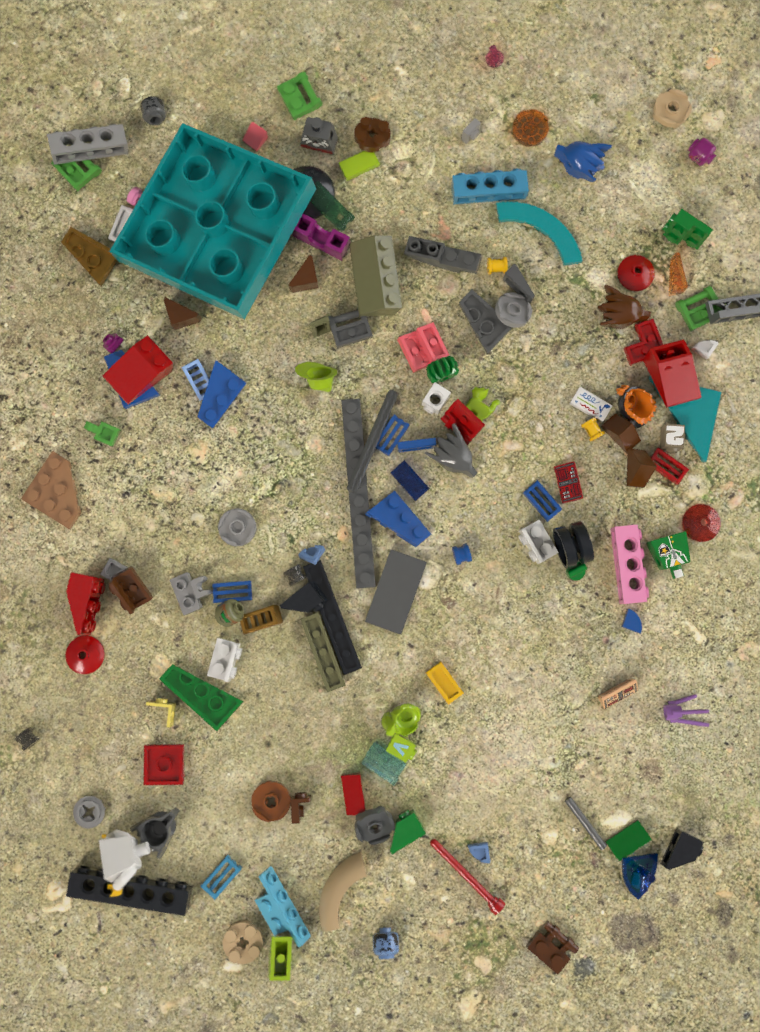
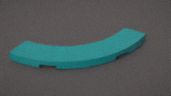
[496,201,583,266]

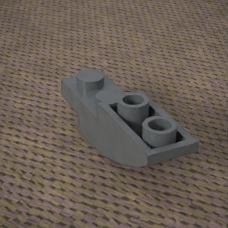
[404,236,482,274]

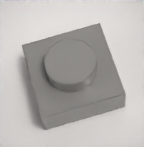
[461,118,481,144]
[100,558,128,580]

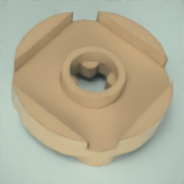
[653,89,692,128]
[223,920,264,964]

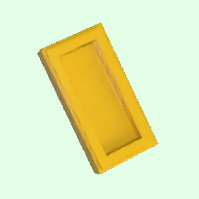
[425,661,464,705]

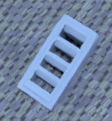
[181,359,209,401]

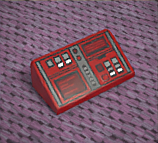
[554,461,583,504]

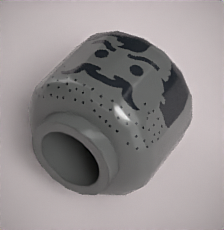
[140,96,166,126]

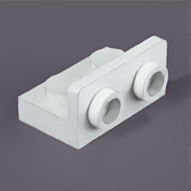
[518,520,558,564]
[207,638,242,682]

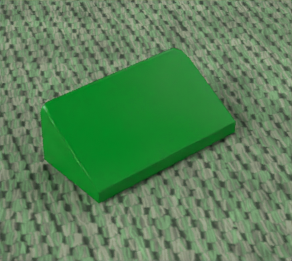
[605,820,652,861]

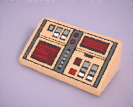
[598,678,638,709]

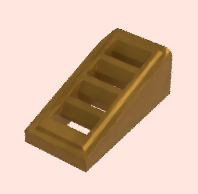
[240,605,283,635]

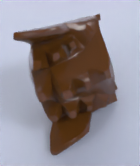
[598,284,651,329]

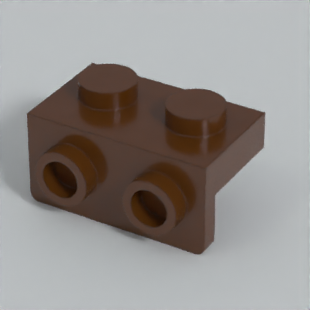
[108,566,153,615]

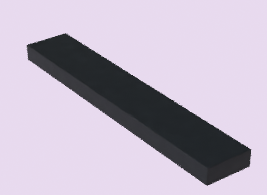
[303,560,362,675]

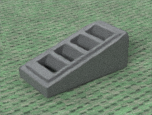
[503,264,535,304]

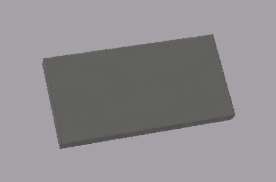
[365,549,427,635]

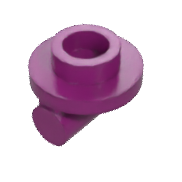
[103,333,124,353]

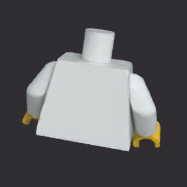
[99,830,150,897]

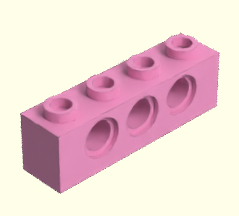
[610,524,649,604]

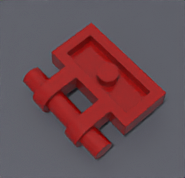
[441,399,485,445]

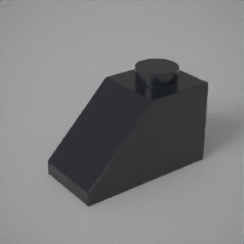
[279,581,328,613]
[660,827,704,870]

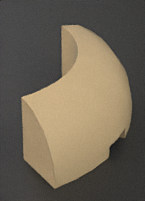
[319,852,367,931]

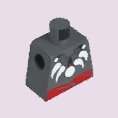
[300,117,338,155]

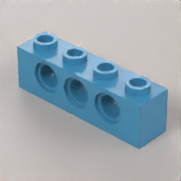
[451,169,529,205]

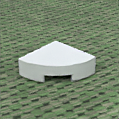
[691,340,719,360]

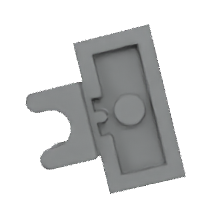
[170,572,213,616]

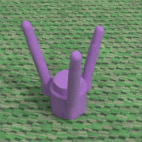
[663,694,709,727]

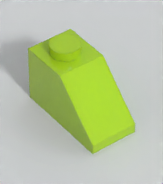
[268,936,292,981]

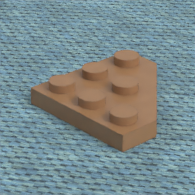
[21,451,81,529]

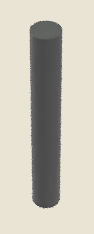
[565,797,607,850]

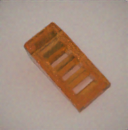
[669,252,688,296]

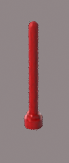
[430,839,506,916]

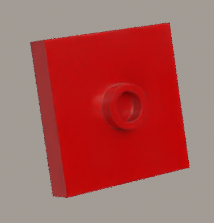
[143,744,184,785]

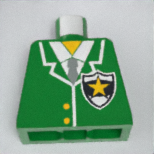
[646,531,690,579]

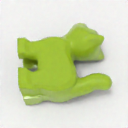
[465,386,500,421]

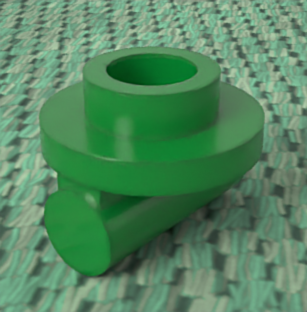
[566,562,587,581]

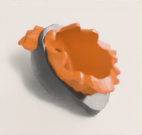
[616,385,657,428]

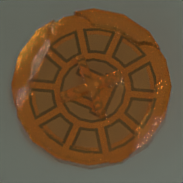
[512,109,549,147]

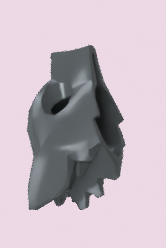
[425,423,478,478]
[130,808,179,859]

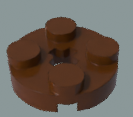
[354,117,391,153]

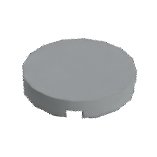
[495,292,532,328]
[218,508,257,547]

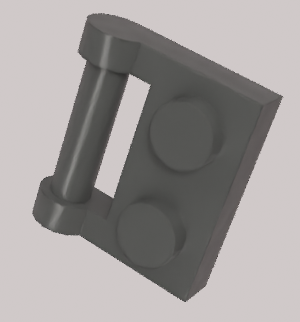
[328,307,373,349]

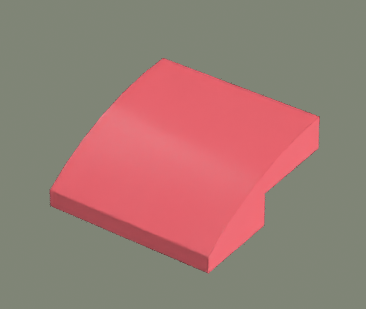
[397,322,449,373]

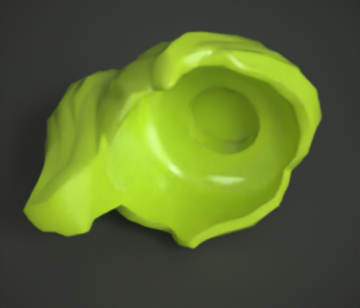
[381,704,421,737]

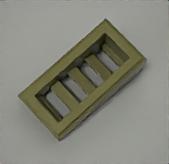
[309,316,331,338]

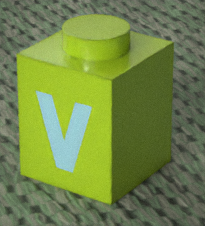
[385,733,417,763]

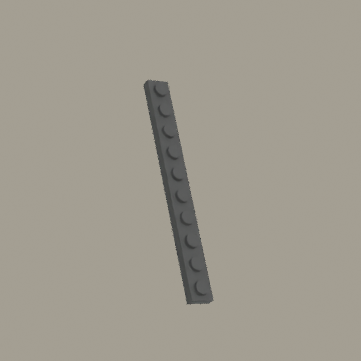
[341,399,375,589]

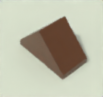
[288,255,319,293]
[164,297,202,330]
[601,414,641,454]
[626,448,657,488]

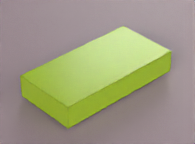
[339,151,380,181]

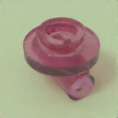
[485,45,504,68]

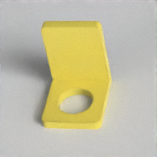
[146,698,176,728]

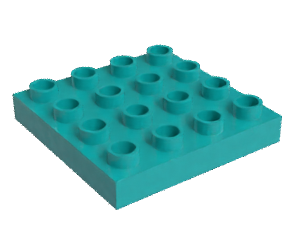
[109,123,316,320]

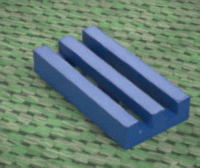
[376,415,410,457]
[397,438,436,453]
[523,480,562,522]
[212,581,253,603]

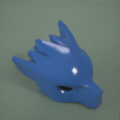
[554,141,612,182]

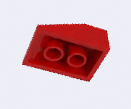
[103,335,173,405]

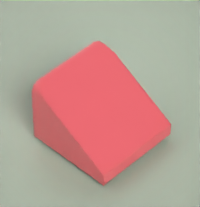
[242,122,268,152]

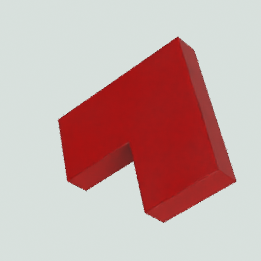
[624,318,663,366]

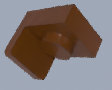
[290,792,311,824]

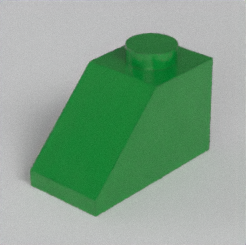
[390,809,426,855]

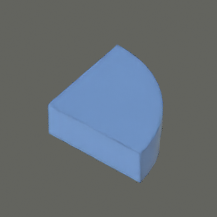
[298,545,325,565]
[468,842,491,863]

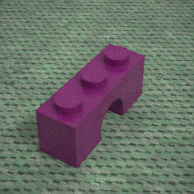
[292,214,350,261]

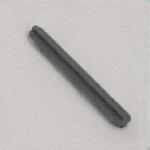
[347,390,398,493]

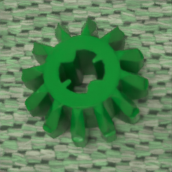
[426,356,459,384]

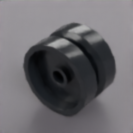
[553,521,594,569]

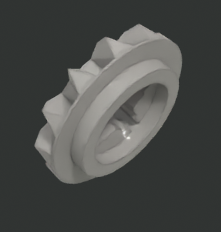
[73,796,106,828]

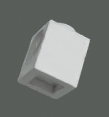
[422,382,451,415]

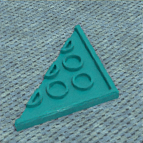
[648,376,721,463]

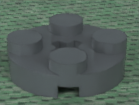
[354,806,395,845]

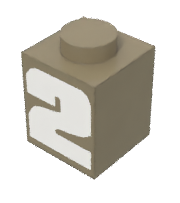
[660,424,685,453]

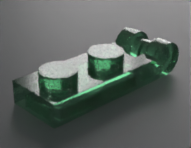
[310,180,355,232]

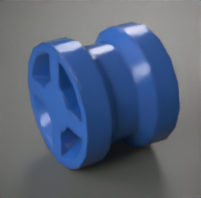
[452,543,472,565]

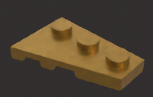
[61,227,117,286]

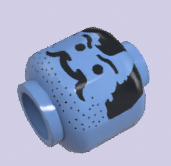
[372,927,399,959]

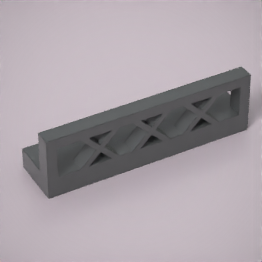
[705,293,760,324]

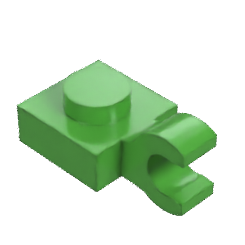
[84,421,120,447]

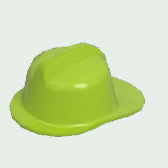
[295,362,337,392]

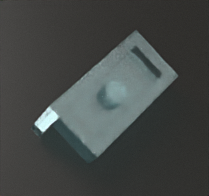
[361,742,406,786]

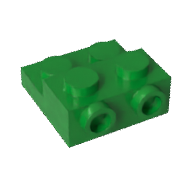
[662,209,713,250]

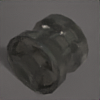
[283,564,307,587]
[14,727,40,752]

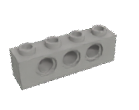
[47,124,128,165]

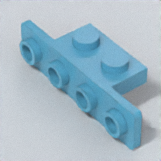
[254,866,311,947]

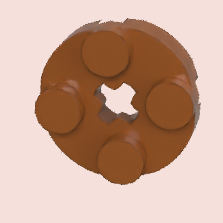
[251,780,291,822]

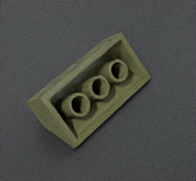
[349,235,402,316]

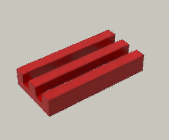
[650,447,689,485]

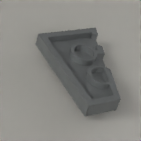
[459,289,512,355]

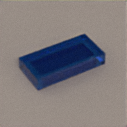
[390,460,430,501]

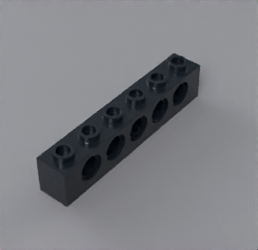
[66,866,193,916]

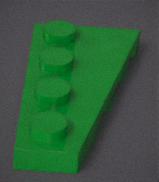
[159,664,244,731]

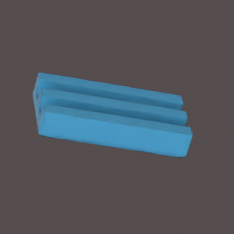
[200,855,242,900]

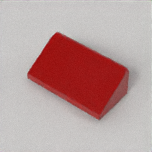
[341,772,366,815]

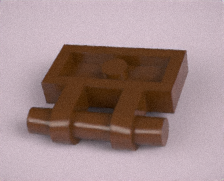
[526,921,579,975]

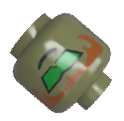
[215,599,244,627]

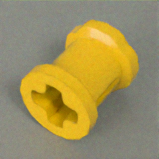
[487,257,508,275]
[581,417,605,442]

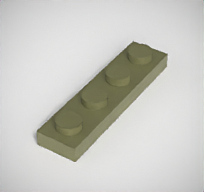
[300,612,346,692]

